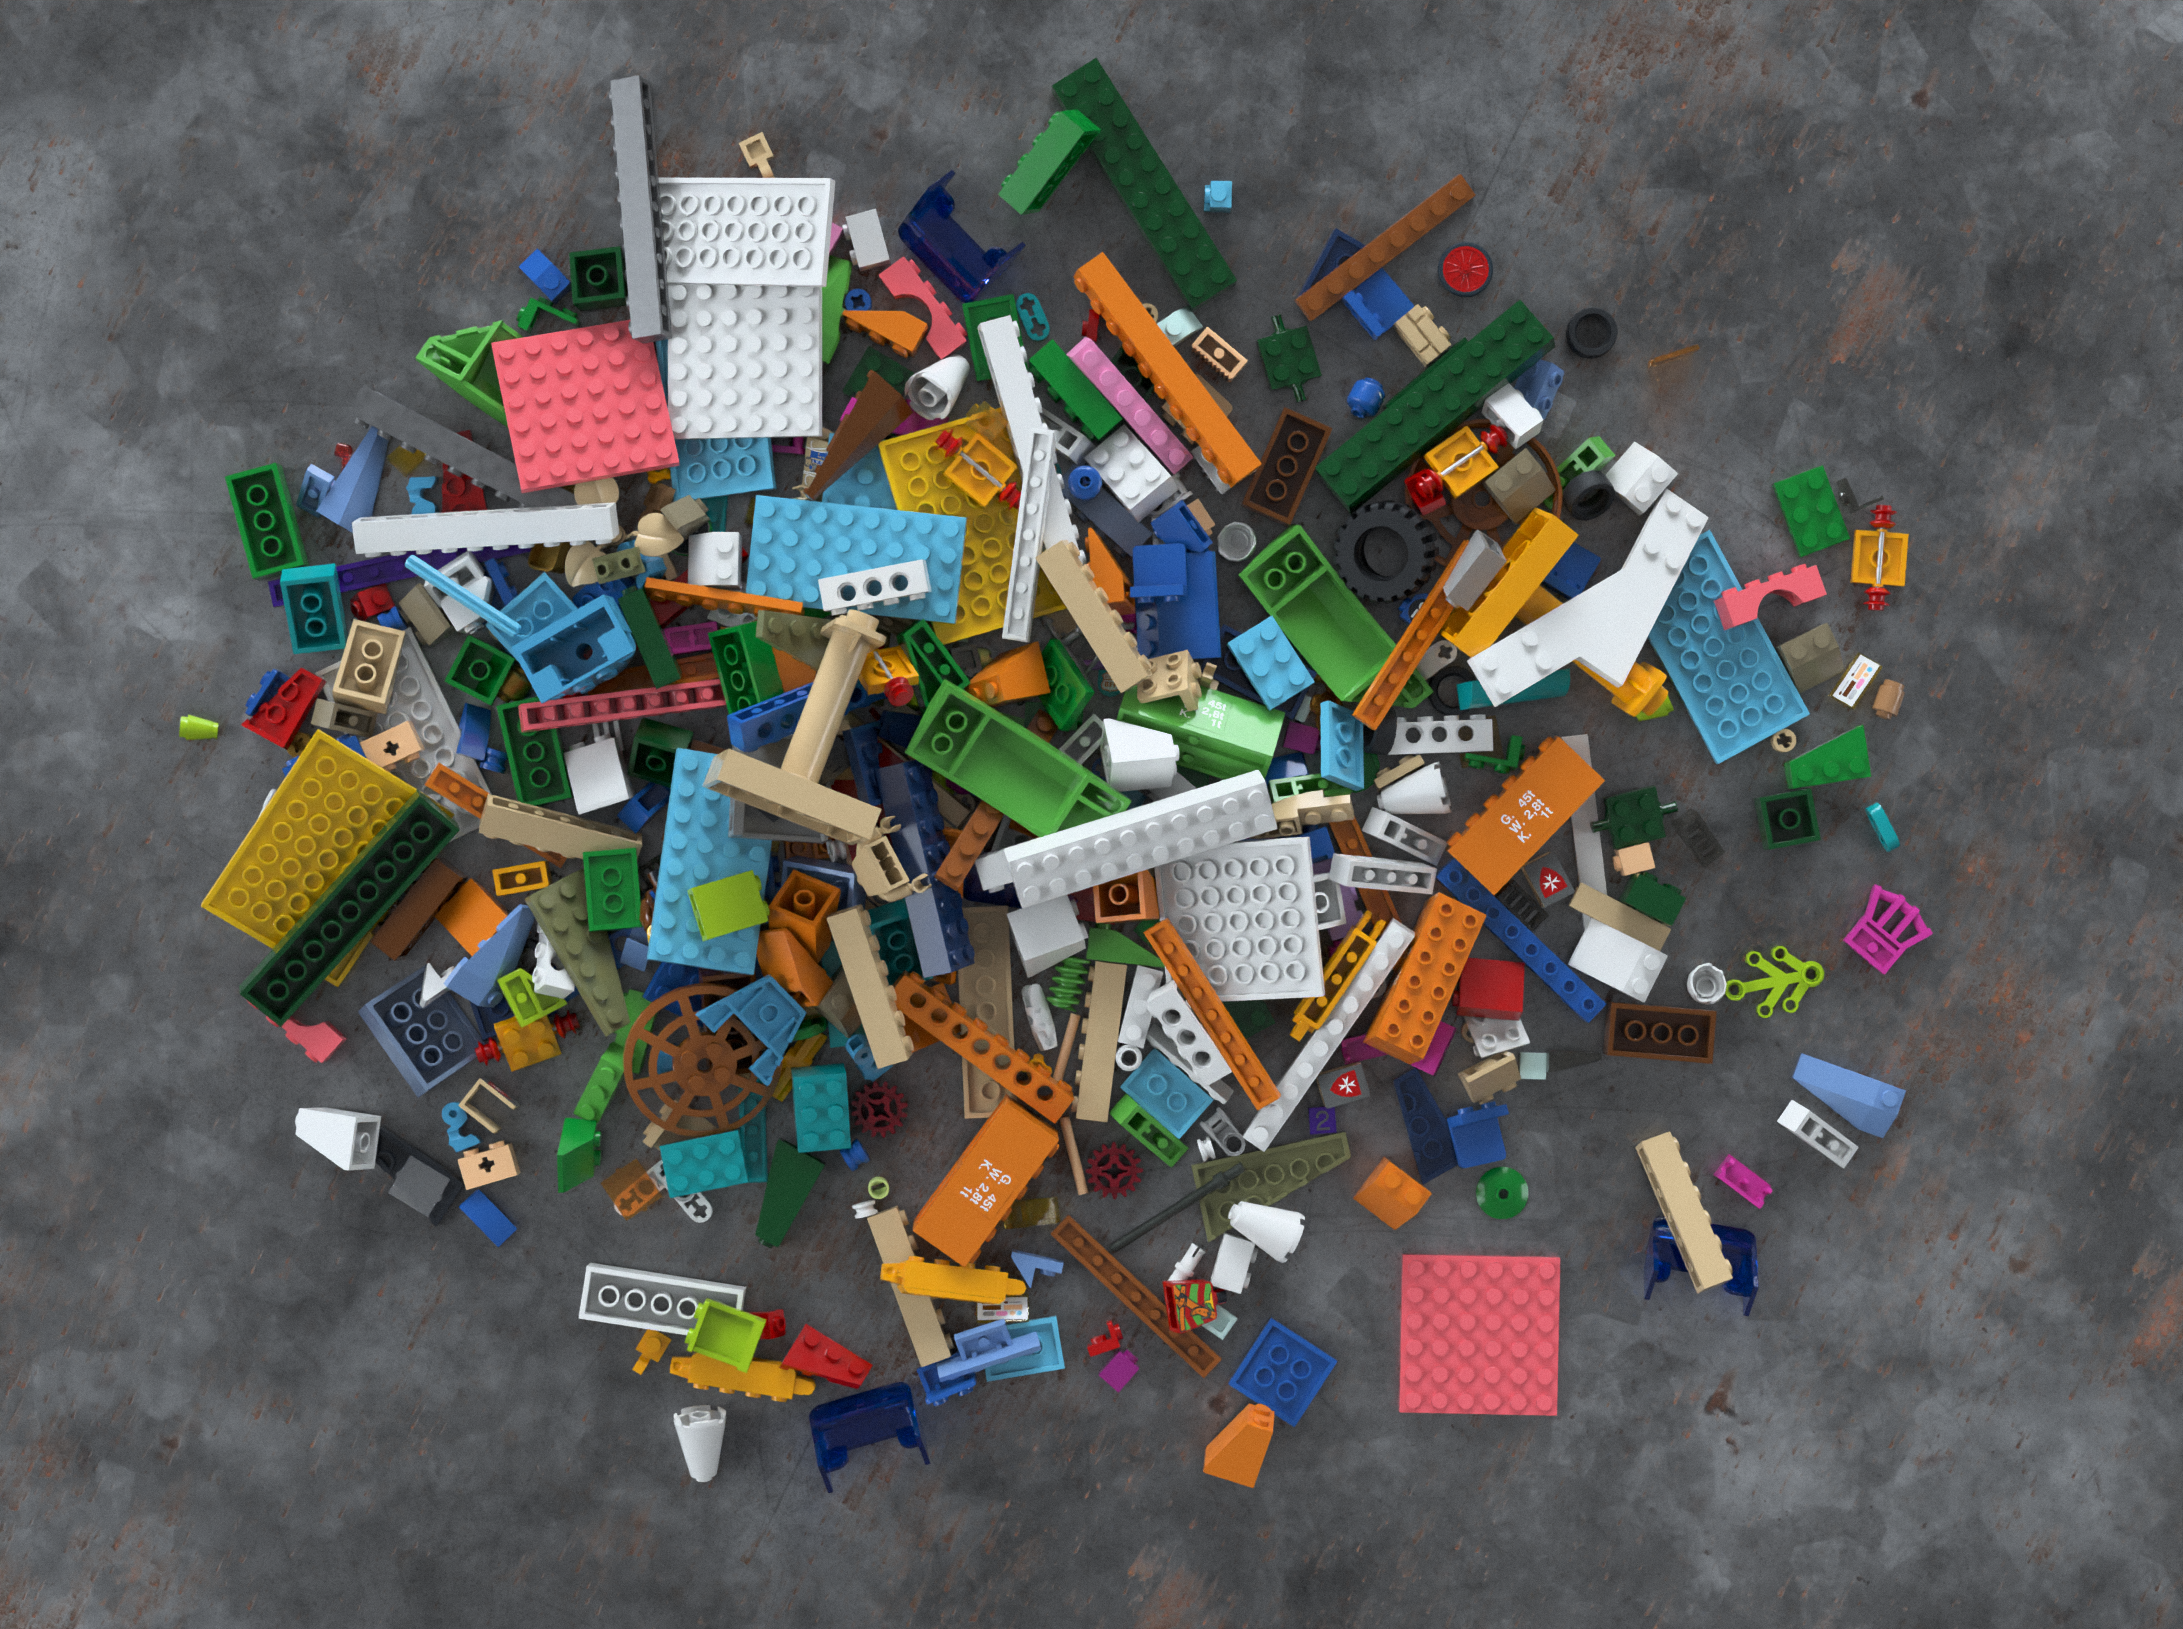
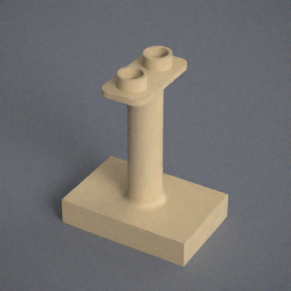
[702,609,887,845]

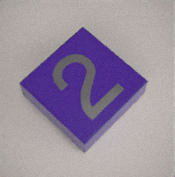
[1308,1106,1337,1135]

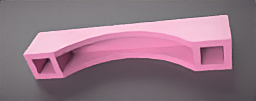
[1066,337,1193,475]

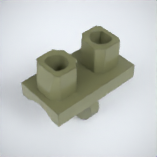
[592,546,646,584]

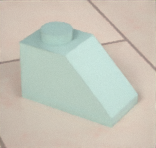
[1157,306,1203,347]

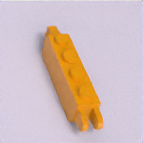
[1290,910,1386,1042]
[880,1256,1027,1305]
[670,1352,816,1402]

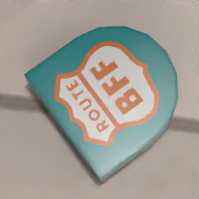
[1097,670,1120,697]

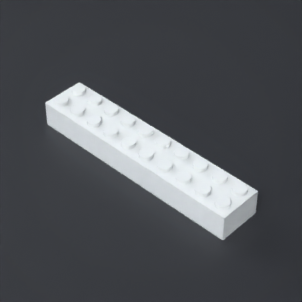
[1004,770,1278,908]

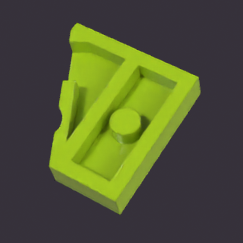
[497,968,567,1028]

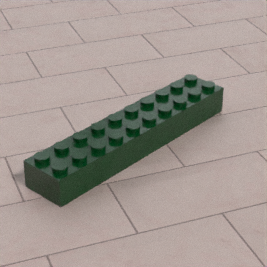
[1052,58,1237,312]
[1315,300,1555,514]
[239,789,460,1027]

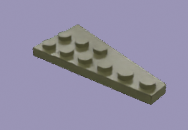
[756,610,891,707]
[524,868,630,1037]
[1191,1131,1351,1243]

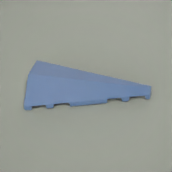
[316,426,389,533]

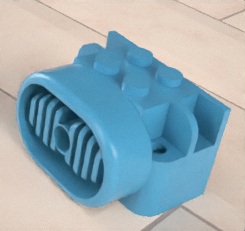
[511,594,636,704]

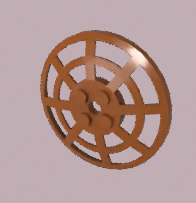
[1404,419,1562,568]
[623,983,782,1137]

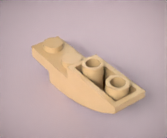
[1249,790,1354,839]

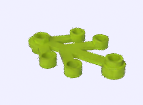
[1725,946,1824,1018]

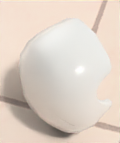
[1217,522,1257,562]
[1686,963,1727,1005]

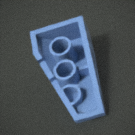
[443,904,535,1008]
[1792,1053,1906,1138]

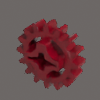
[851,1080,908,1138]
[1086,1141,1143,1199]

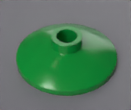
[1476,1167,1528,1219]

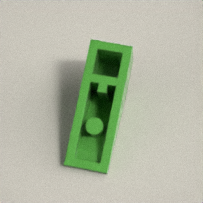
[1543,436,1616,510]
[1267,773,1352,804]
[1086,923,1165,968]
[1109,1093,1189,1168]

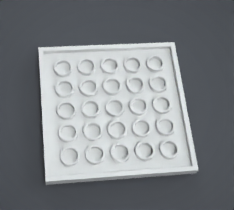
[668,283,822,440]
[1154,837,1325,1002]

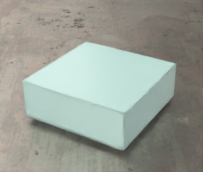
[1293,695,1314,723]
[1519,1052,1547,1080]
[1202,1305,1238,1340]

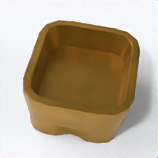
[528,542,573,574]

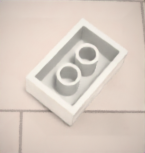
[1084,424,1179,523]

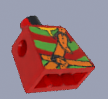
[1162,1279,1227,1334]

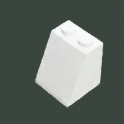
[1100,719,1179,792]
[563,734,636,814]
[1313,872,1347,930]
[1007,895,1088,978]
[295,1107,381,1171]

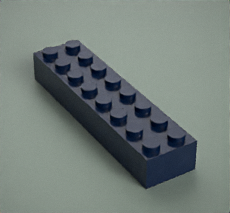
[875,759,975,978]

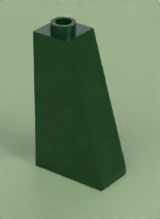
[618,585,683,689]
[755,1137,826,1249]

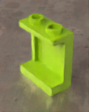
[687,870,770,942]
[684,1298,767,1373]

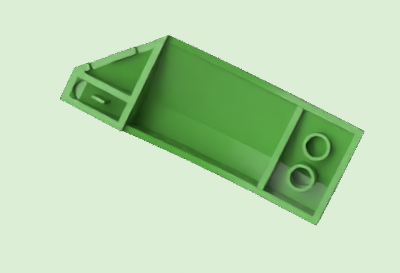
[416,320,523,428]
[1239,524,1434,708]
[905,679,1132,837]

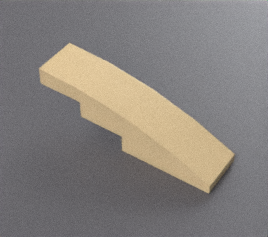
[1568,882,1671,951]

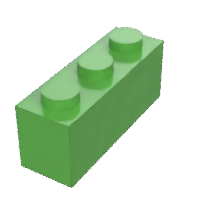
[609,988,658,1074]
[573,1041,636,1124]

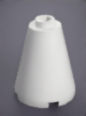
[904,354,970,420]
[1377,762,1452,814]
[1228,1201,1305,1263]
[674,1405,727,1482]

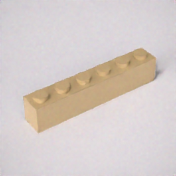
[1035,540,1153,693]
[479,794,642,860]
[827,904,914,1069]
[1071,961,1127,1122]
[1635,1131,1733,1294]
[867,1205,955,1367]

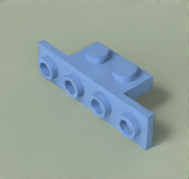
[936,1318,1041,1382]

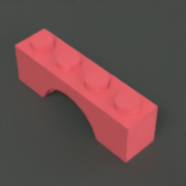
[879,256,968,360]
[1714,564,1827,631]
[247,1000,348,1063]

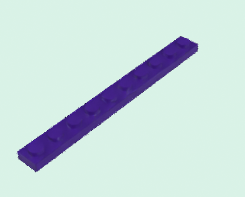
[268,545,532,608]

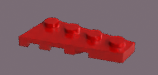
[441,430,488,513]

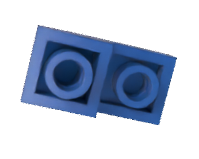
[456,703,491,761]
[1265,752,1309,788]
[459,1189,517,1247]

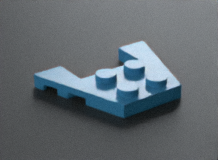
[695,975,807,1086]

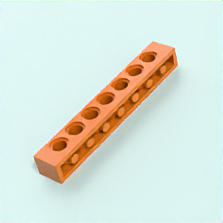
[892,970,1074,1124]

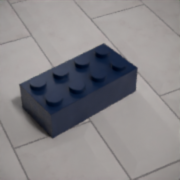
[1200,624,1317,720]

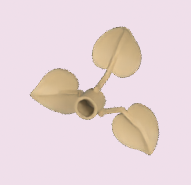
[565,478,684,587]

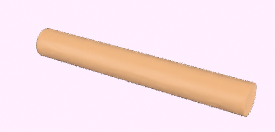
[1049,1013,1081,1090]
[1059,1116,1089,1195]

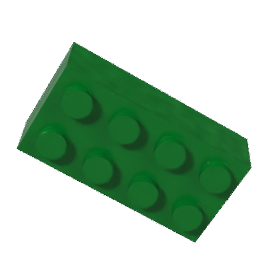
[998,110,1101,215]
[1028,339,1123,445]
[225,463,309,581]
[708,621,784,714]
[496,696,574,806]

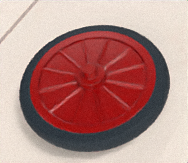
[1438,242,1493,297]

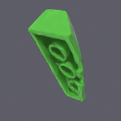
[822,255,852,364]

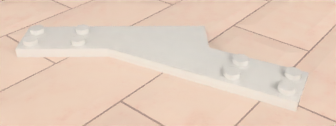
[1467,488,1709,707]

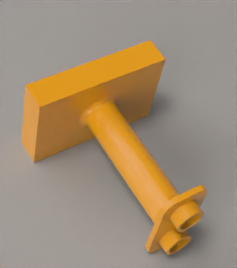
[1438,507,1668,717]

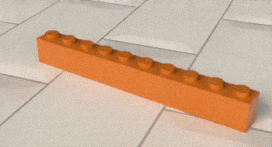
[1073,252,1262,488]

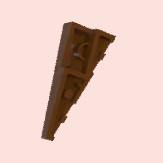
[803,370,913,501]

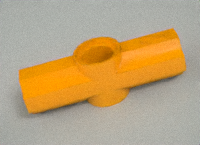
[768,1032,827,1102]

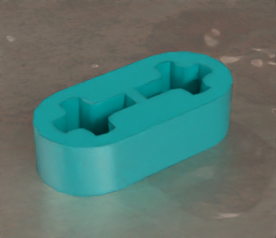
[1016,293,1050,342]
[1865,802,1900,852]

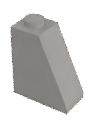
[1443,529,1506,611]

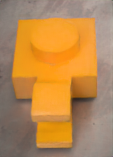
[632,1329,672,1375]

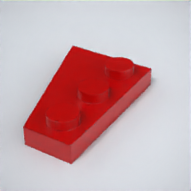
[241,668,327,750]
[779,1324,873,1389]

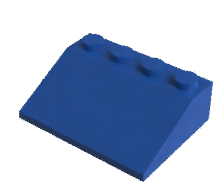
[1133,551,1221,660]

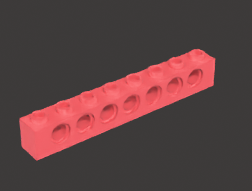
[518,679,727,733]

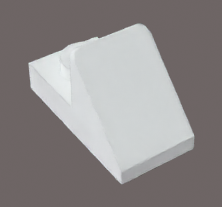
[420,963,455,1008]

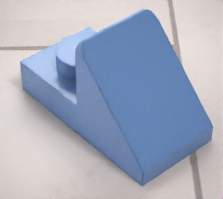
[296,464,335,518]
[620,928,649,972]
[1011,1249,1064,1288]

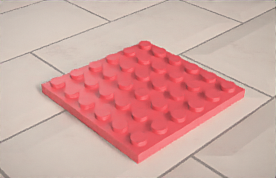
[491,320,679,493]
[1399,1254,1560,1416]

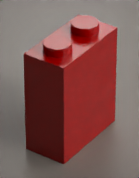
[1452,958,1525,1021]

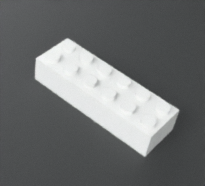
[579,1263,746,1335]

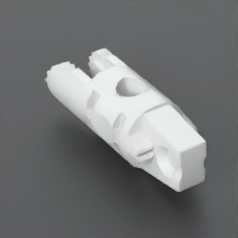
[1022,983,1058,1051]

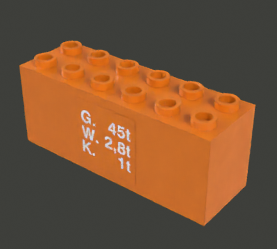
[1446,736,1605,895]
[1363,892,1487,1065]
[913,1094,1060,1268]

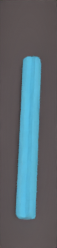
[405,555,521,637]

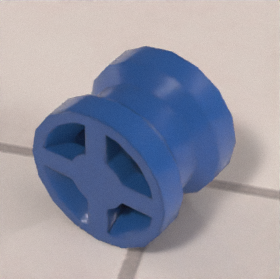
[845,289,872,311]
[377,606,408,631]
[479,747,508,774]
[839,1139,871,1171]

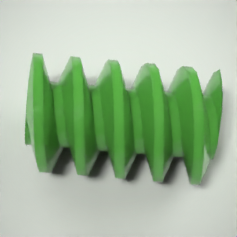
[1046,956,1091,1012]

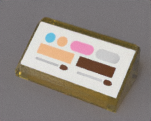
[1828,652,1883,710]
[976,1294,1029,1323]

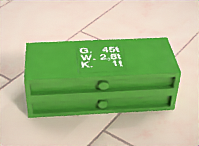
[1116,685,1285,780]

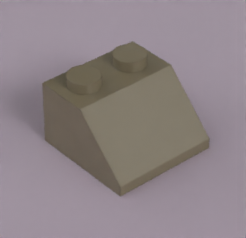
[1482,448,1556,524]
[399,583,456,647]
[1774,623,1845,694]
[813,964,862,1038]

